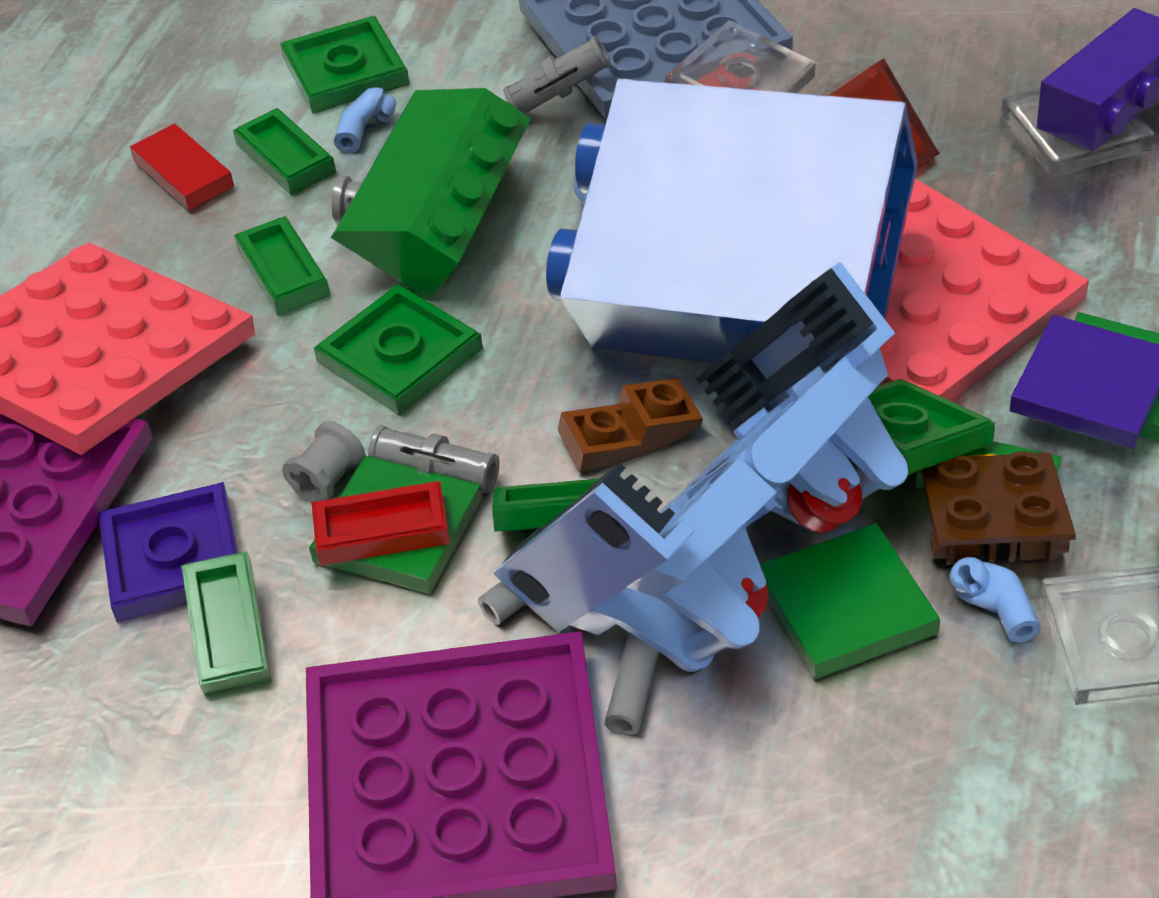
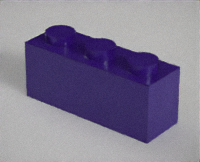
[1036,8,1159,152]

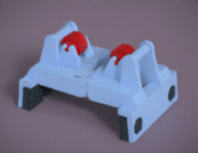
[493,261,908,673]

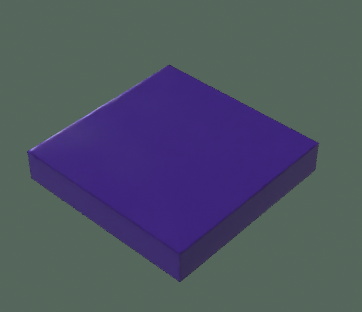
[1009,315,1159,450]
[98,482,239,622]

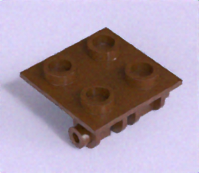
[921,451,1076,565]

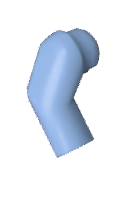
[334,87,397,153]
[950,557,1041,643]

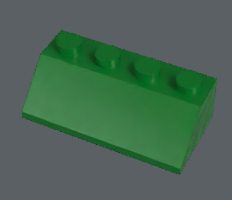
[331,88,531,300]

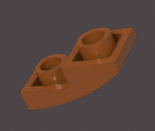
[557,378,703,472]

